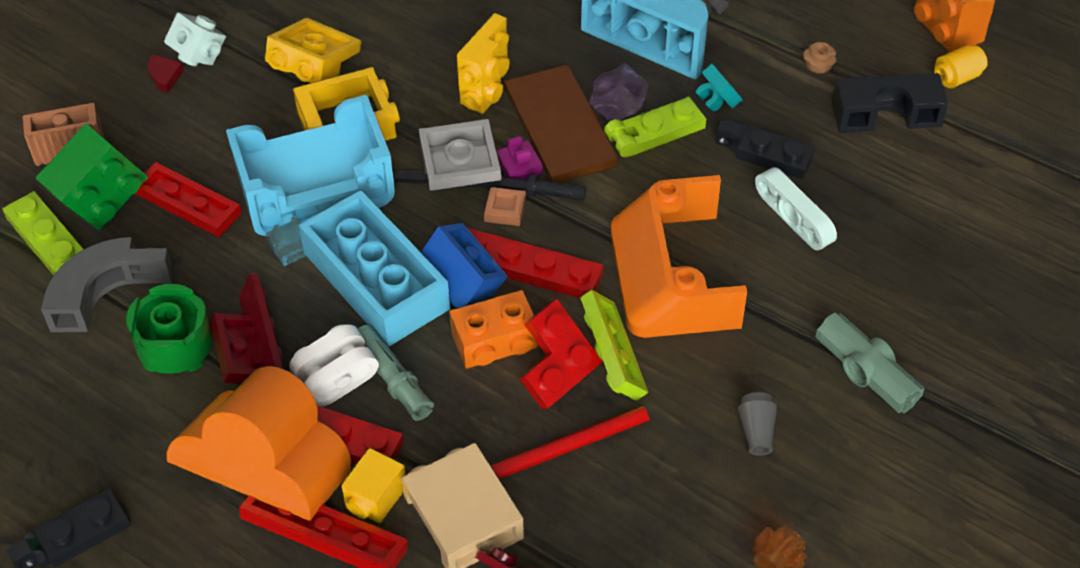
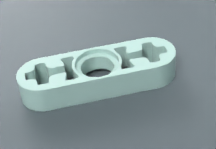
[755,167,837,250]

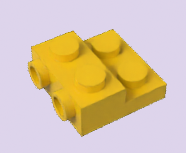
[457,13,510,114]
[265,18,361,83]

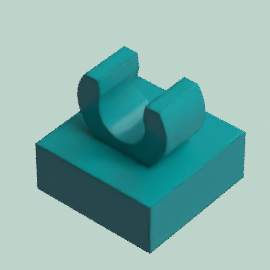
[696,64,743,112]

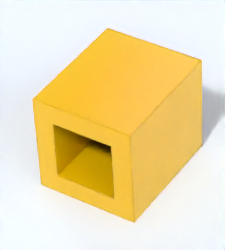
[342,448,406,524]

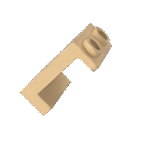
[402,443,524,568]

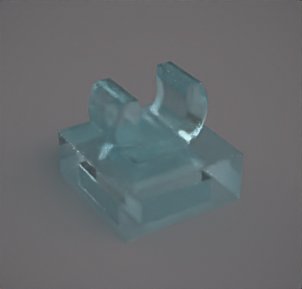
[266,216,306,266]

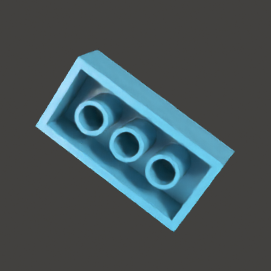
[299,190,450,347]

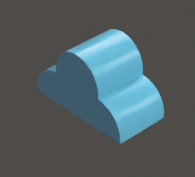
[581,0,708,80]

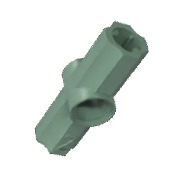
[816,313,925,413]

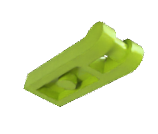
[604,97,706,158]

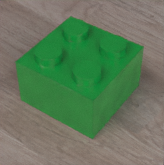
[36,123,148,231]

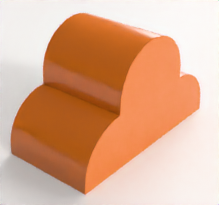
[167,366,351,521]

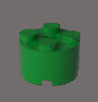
[126,284,213,374]

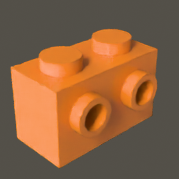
[449,290,538,369]

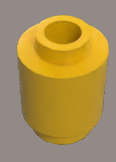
[934,45,987,89]

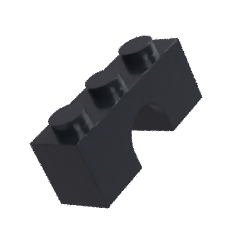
[832,73,948,133]

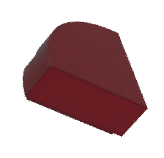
[148,54,184,93]

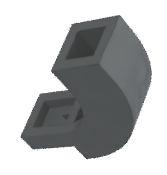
[41,237,174,332]

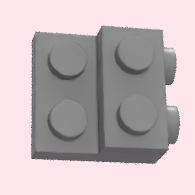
[419,119,501,191]

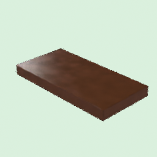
[504,64,618,183]

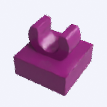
[496,136,542,179]

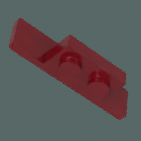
[210,273,283,384]

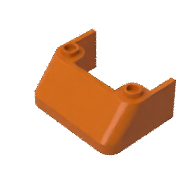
[610,175,747,338]

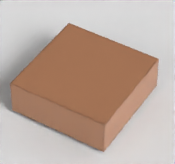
[484,187,526,226]

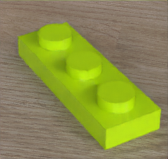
[2,191,84,276]
[580,290,649,401]

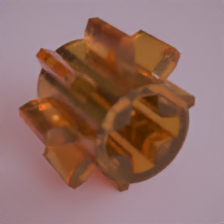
[753,526,807,568]

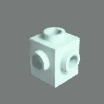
[164,12,226,66]

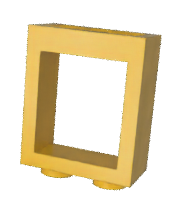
[293,67,400,141]

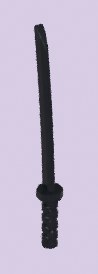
[393,170,587,201]

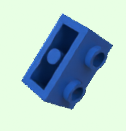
[421,223,508,308]

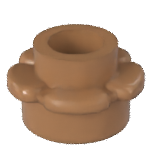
[803,42,836,73]

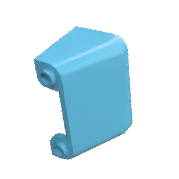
[226,95,395,236]

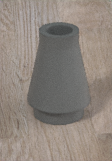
[737,392,777,455]

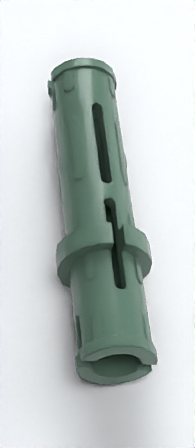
[358,325,434,421]

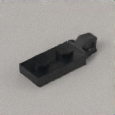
[715,120,816,179]
[7,488,130,568]

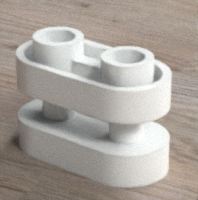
[289,325,379,407]

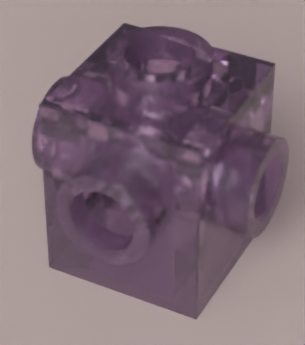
[589,63,649,122]

